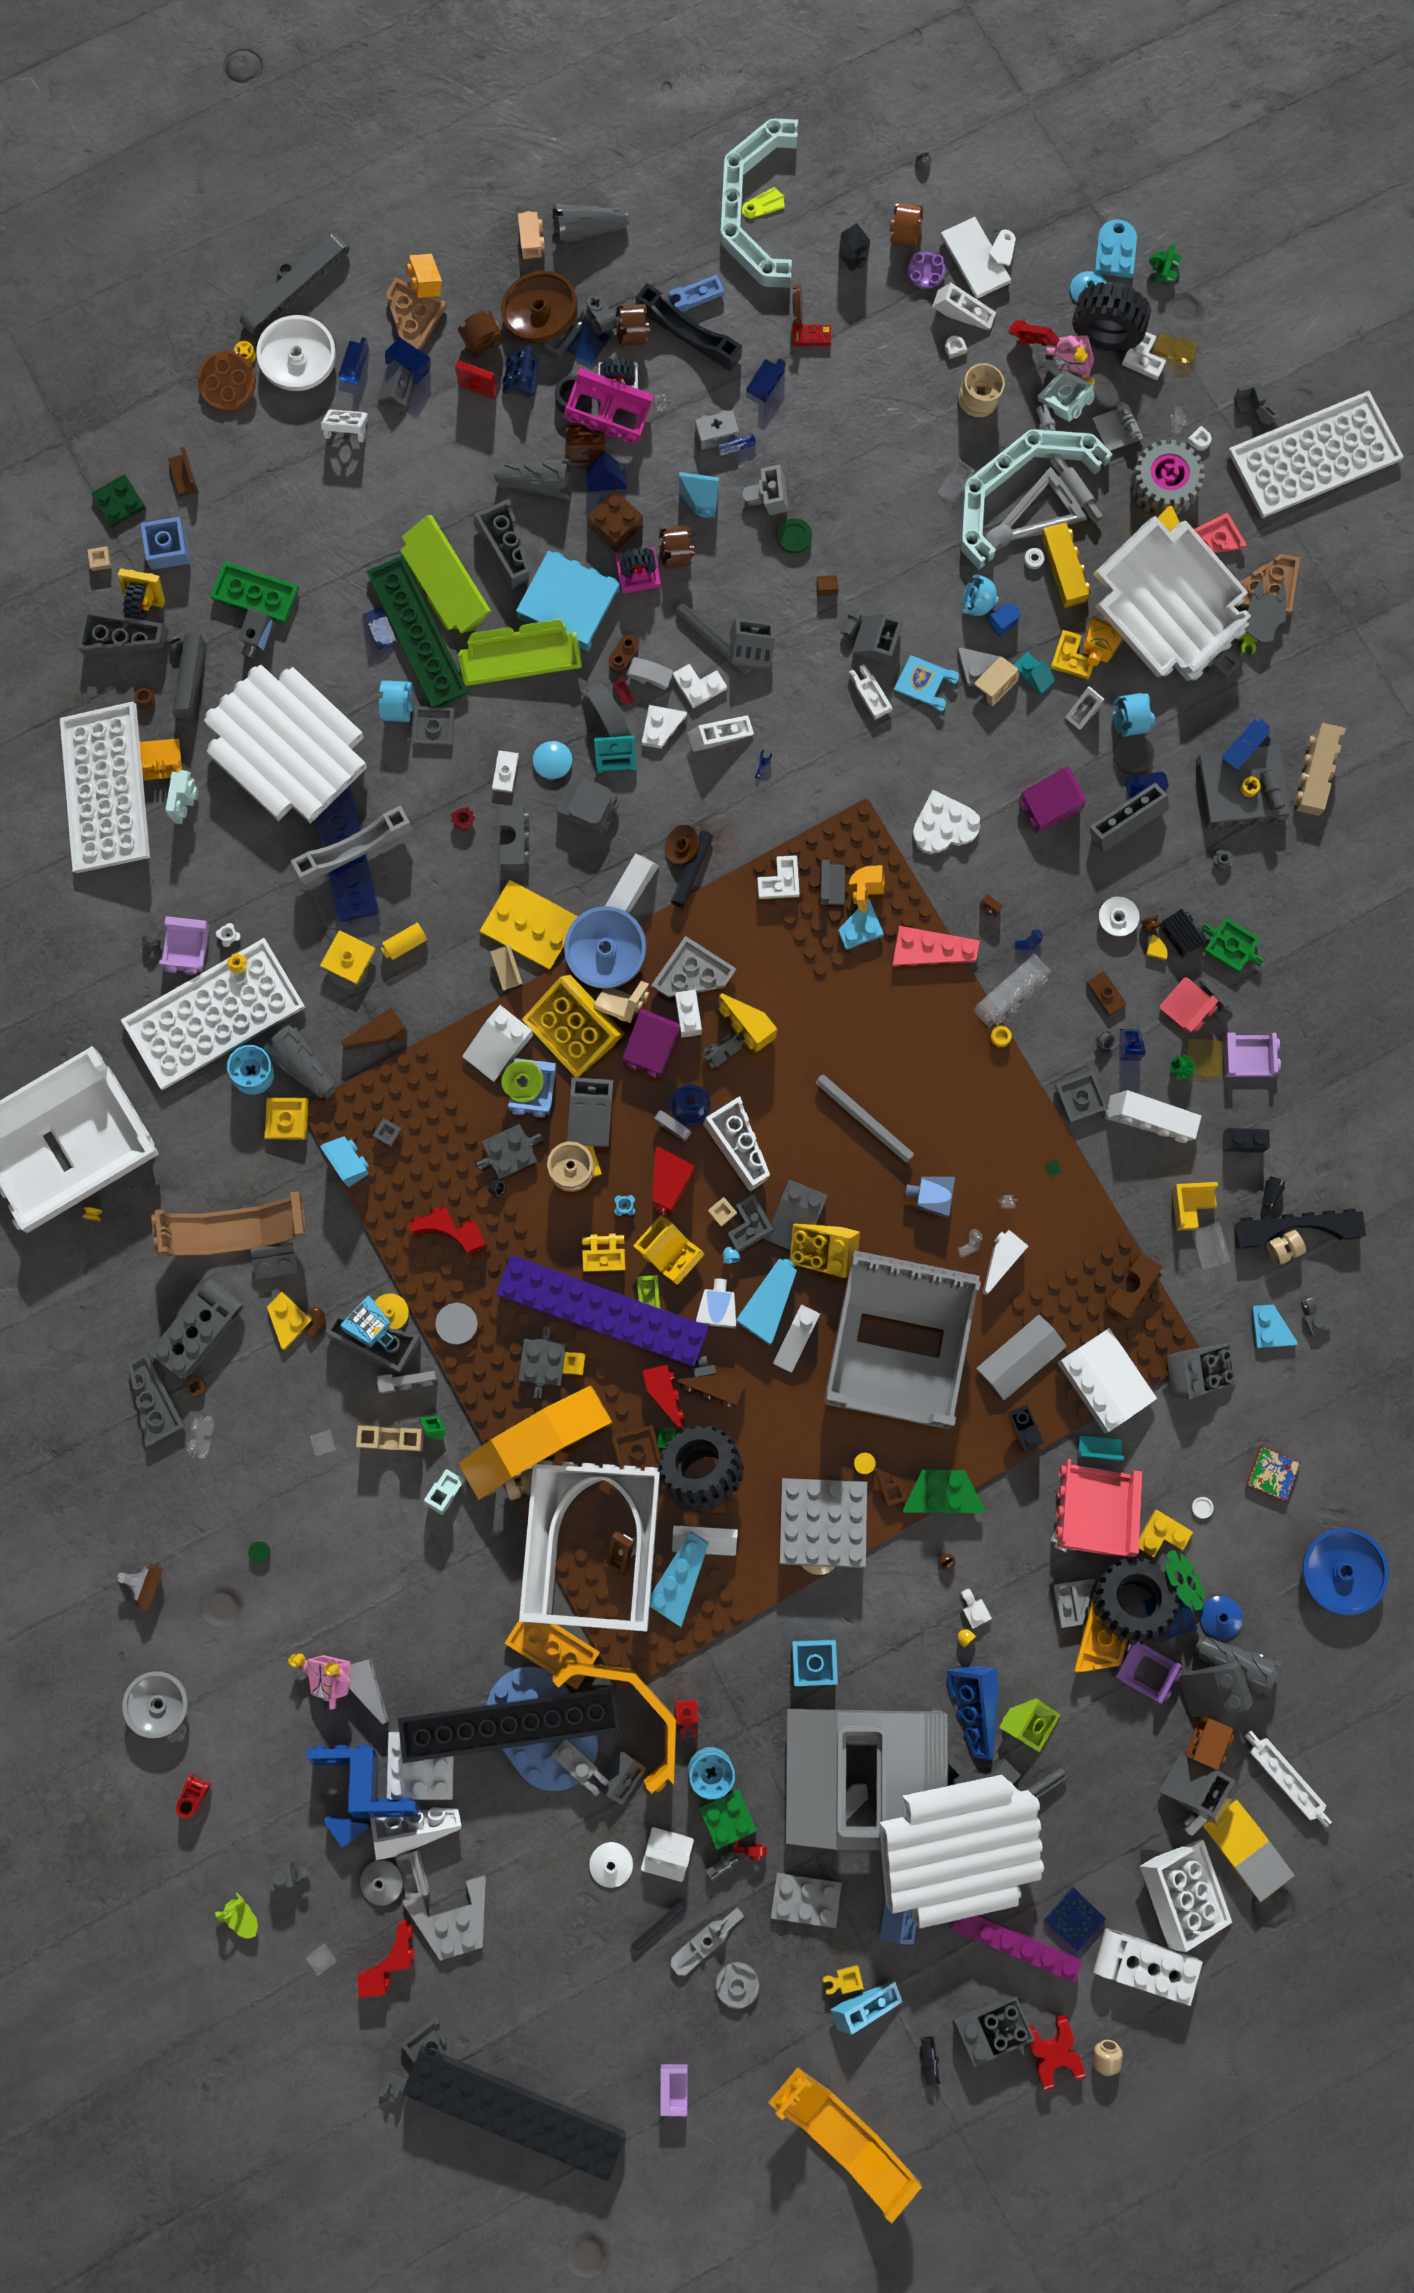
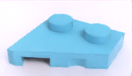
[838,899,884,950]
[1251,1305,1298,1348]

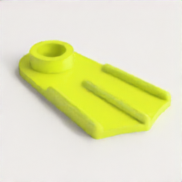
[742,187,785,218]

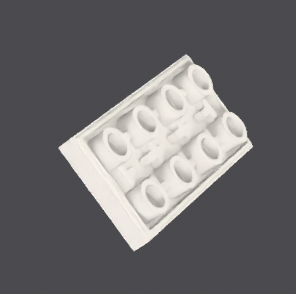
[941,217,1011,299]

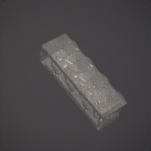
[973,953,1051,1028]

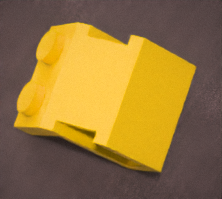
[633,1215,705,1285]

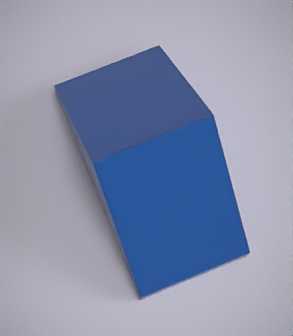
[324,1815,371,1847]

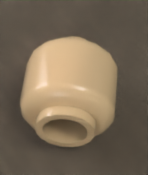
[1093,2040,1123,2076]

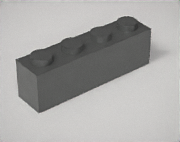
[1090,783,1169,853]

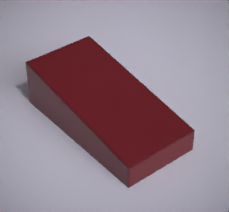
[613,678,635,706]

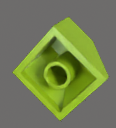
[999,1699,1061,1752]

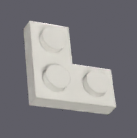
[1122,332,1166,380]
[672,664,727,708]
[757,856,800,899]

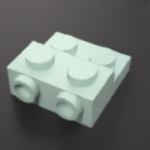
[1038,370,1094,422]
[165,770,198,824]

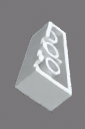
[1105,1090,1201,1143]
[703,1096,770,1192]

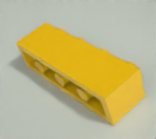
[1041,523,1091,608]

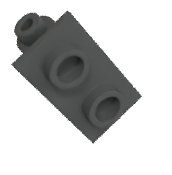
[1197,976,1234,1019]
[701,1031,744,1068]

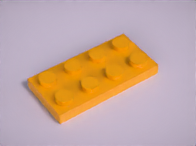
[505,1621,600,1690]

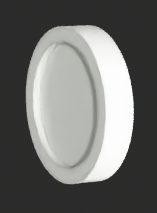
[1191,1497,1213,1518]

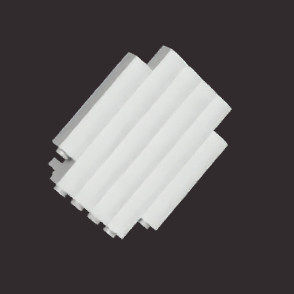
[1093,516,1251,681]
[204,665,367,824]
[879,1775,1044,1929]

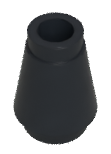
[1262,1176,1286,1208]

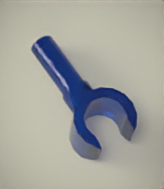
[755,750,772,779]

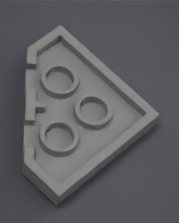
[651,936,736,998]

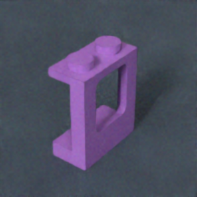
[1112,1641,1181,1704]

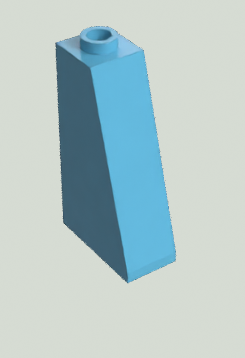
[736,1258,797,1346]

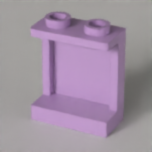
[159,916,210,975]
[1223,1033,1281,1077]

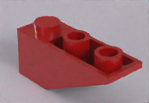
[642,1365,685,1428]

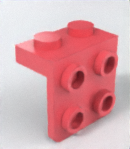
[1160,978,1219,1034]

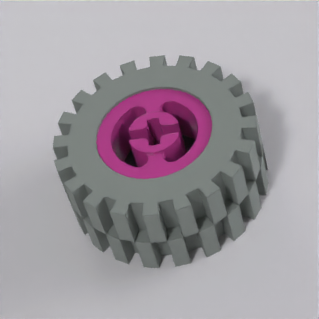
[1130,440,1205,516]

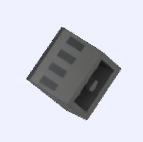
[729,618,775,669]

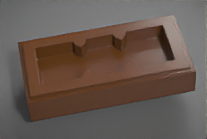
[1086,971,1127,1016]

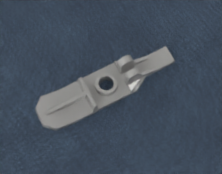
[670,1907,744,1975]

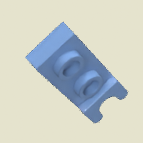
[668,275,725,313]

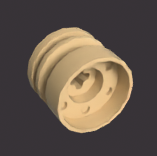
[958,363,1005,417]

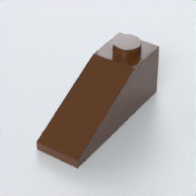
[340,1007,408,1050]

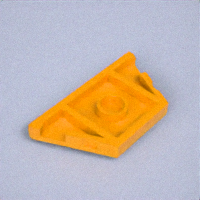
[1073,1592,1128,1673]

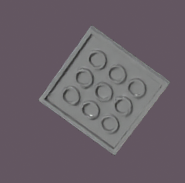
[779,1478,867,1568]

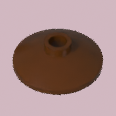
[665,825,699,864]

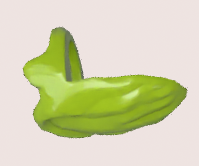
[215,1893,258,1939]

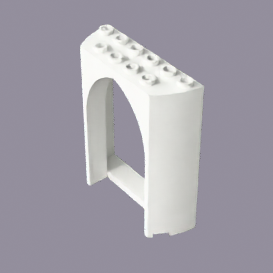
[519,1460,660,1631]

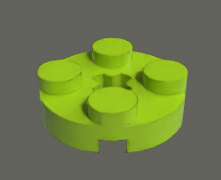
[501,1060,544,1102]

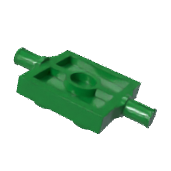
[1201,917,1264,973]

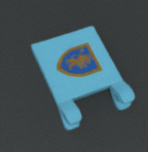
[894,655,959,711]

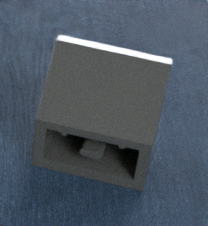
[852,614,903,665]

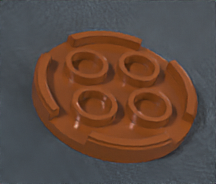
[197,350,256,411]

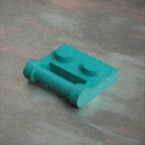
[594,736,637,774]

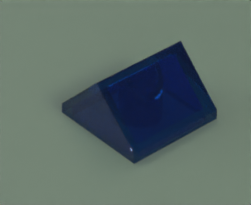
[586,451,627,492]

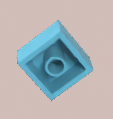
[792,1640,838,1686]

